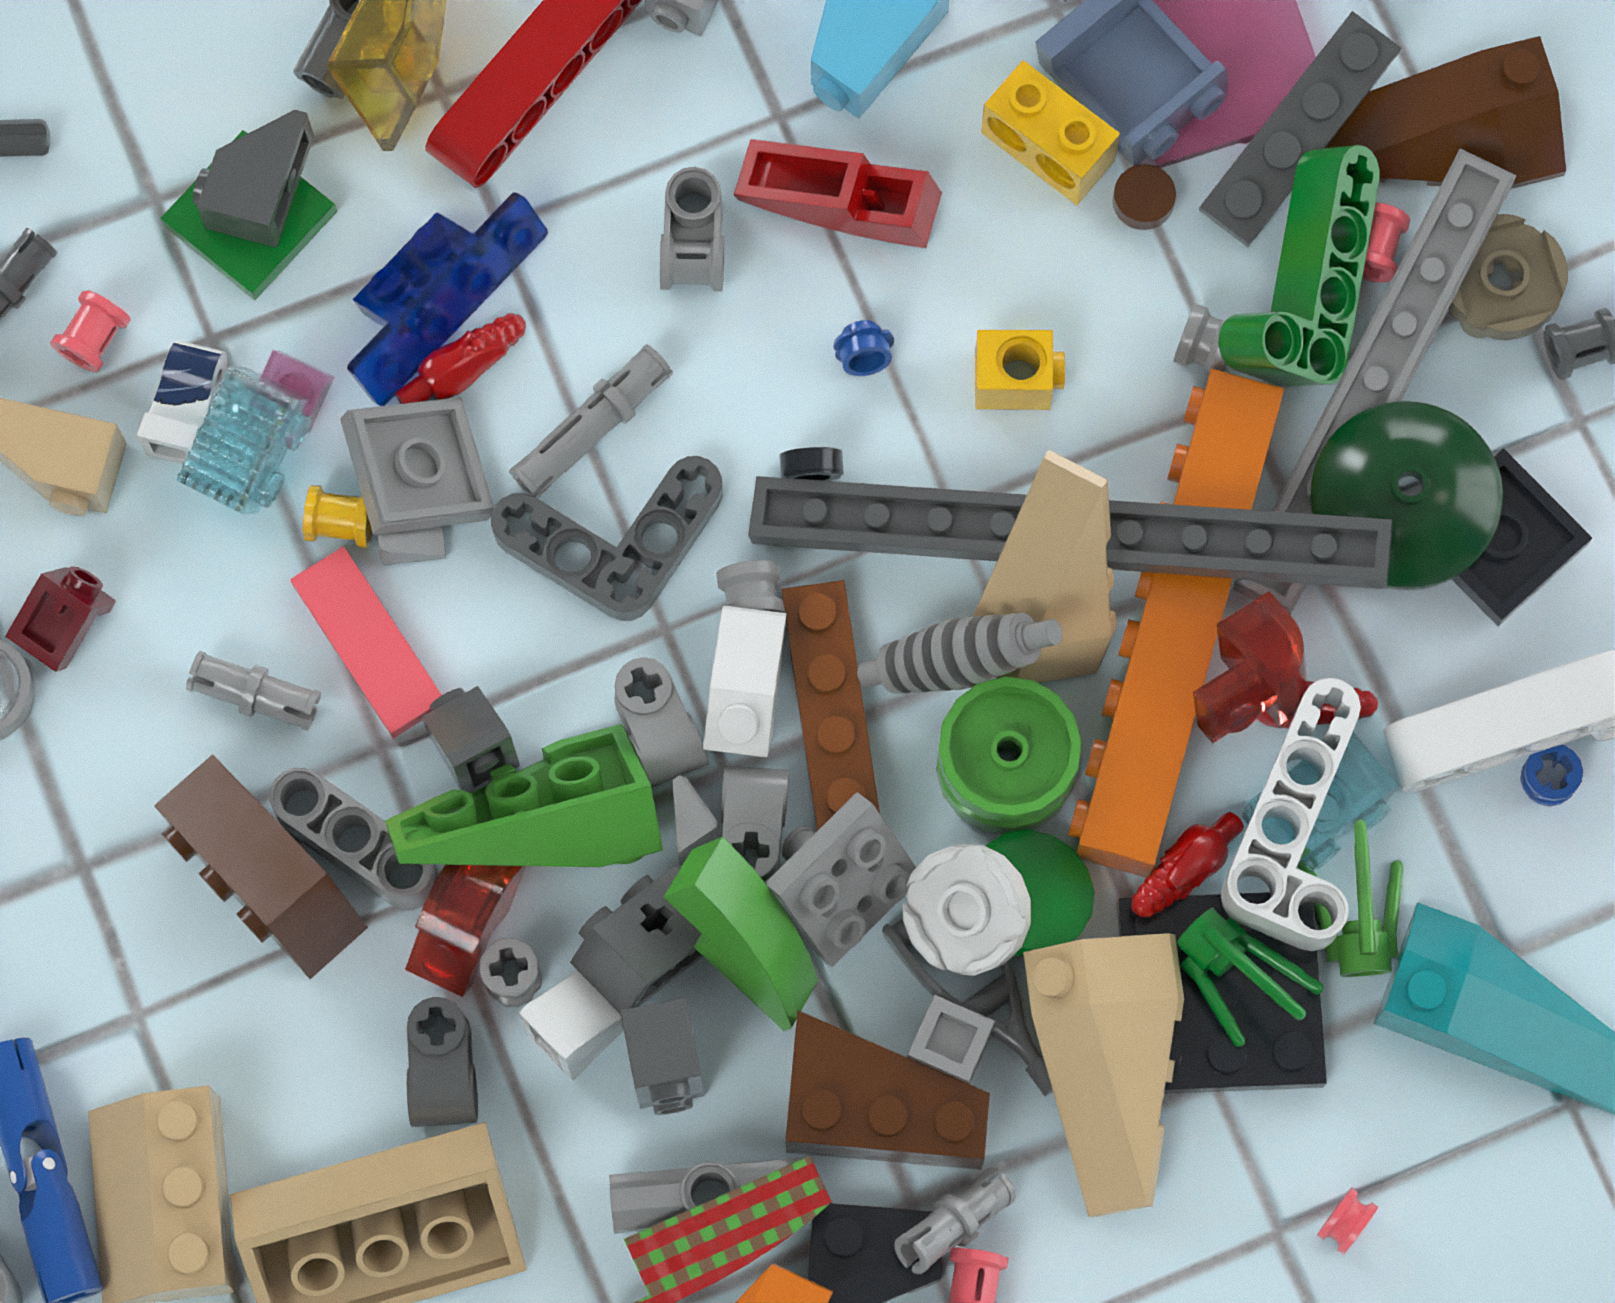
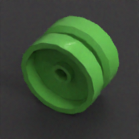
[936,676,1082,834]

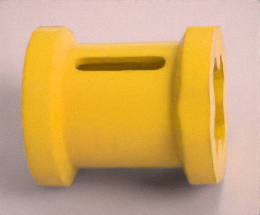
[303,485,373,548]

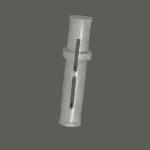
[509,344,673,499]

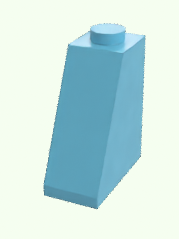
[811,0,949,119]

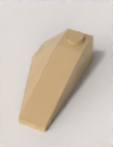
[973,450,1117,683]

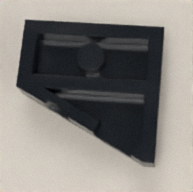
[808,1203,942,1303]

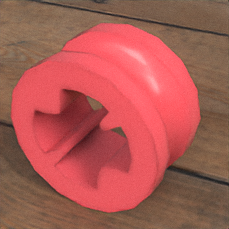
[1317,1187,1379,1255]

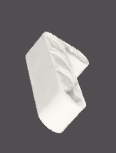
[1383,650,1615,792]
[1221,678,1361,951]

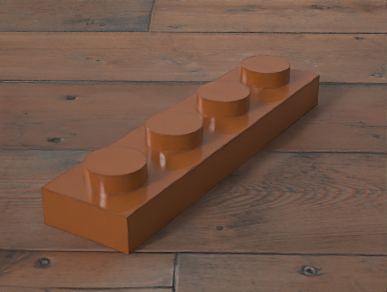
[782,580,880,831]

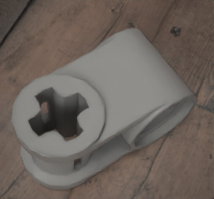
[660,167,724,291]
[614,657,709,788]
[721,766,789,882]

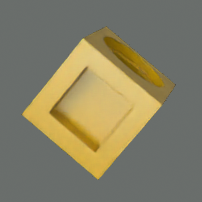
[975,330,1065,410]

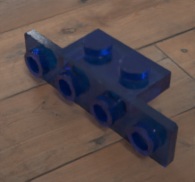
[347,192,548,406]

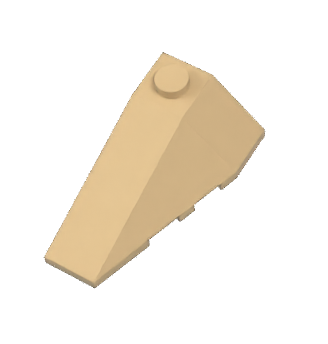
[1023,933,1184,1217]

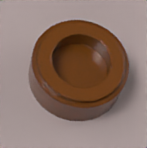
[1113,164,1176,230]

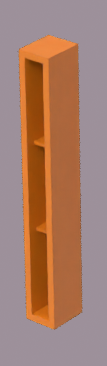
[1068,369,1285,877]

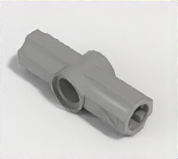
[609,1158,803,1234]

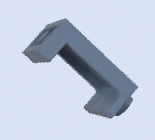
[1035,0,1228,166]

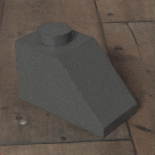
[193,110,314,248]
[422,686,520,793]

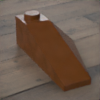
[1326,36,1566,189]

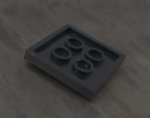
[1117,892,1327,1094]

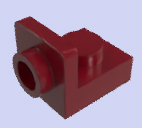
[5,566,116,672]

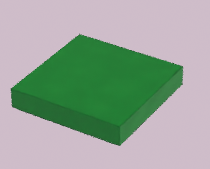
[160,130,337,300]

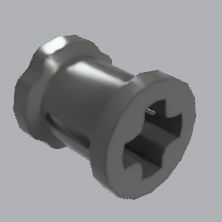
[1543,308,1615,380]

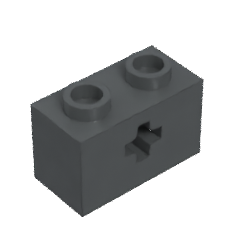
[570,865,703,1014]
[620,997,704,1115]

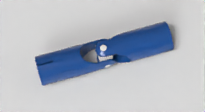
[0,1038,103,1303]

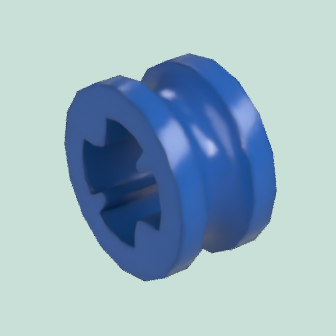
[1520,744,1583,806]

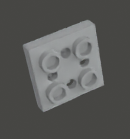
[765,792,916,967]

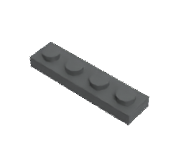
[1199,11,1402,247]

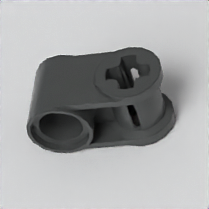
[406,997,478,1127]

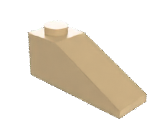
[0,398,127,516]

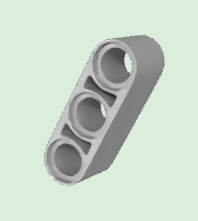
[269,768,438,910]

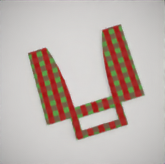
[624,1156,832,1303]

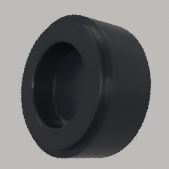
[779,447,844,481]

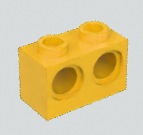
[981,60,1120,205]

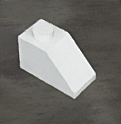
[703,606,787,757]
[519,971,624,1080]

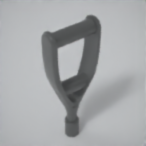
[882,918,1053,1096]

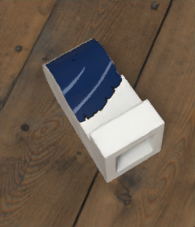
[136,340,228,468]

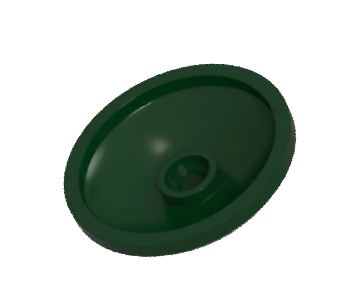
[1310,401,1503,590]

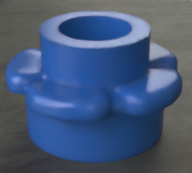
[833,320,894,376]

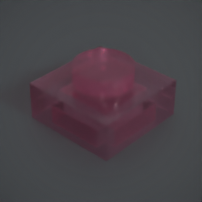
[247,350,335,433]

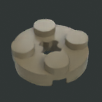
[1448,214,1568,340]

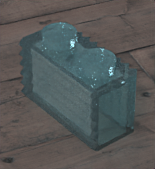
[177,366,311,514]

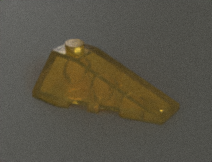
[326,0,446,151]

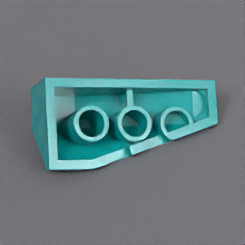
[1373,902,1615,1115]

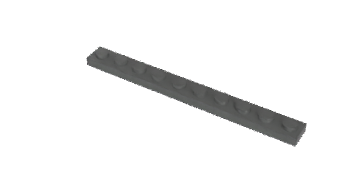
[748,476,1393,589]

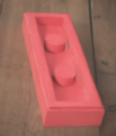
[290,546,442,739]

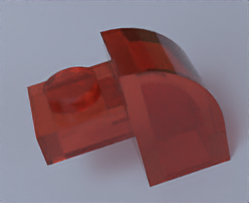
[1193,591,1307,744]
[405,865,526,997]

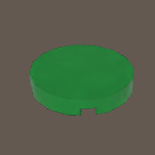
[986,829,1095,957]

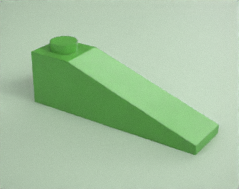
[385,724,663,867]

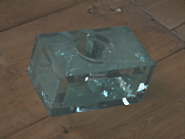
[1241,732,1398,873]

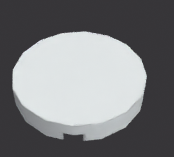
[903,844,1031,976]

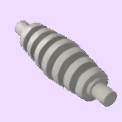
[857,613,1062,694]

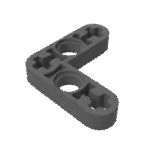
[491,456,723,621]

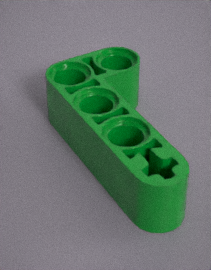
[1218,145,1380,386]

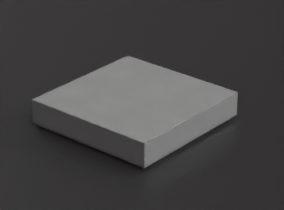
[340,397,494,535]

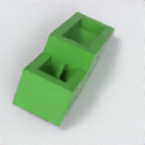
[663,836,818,1031]

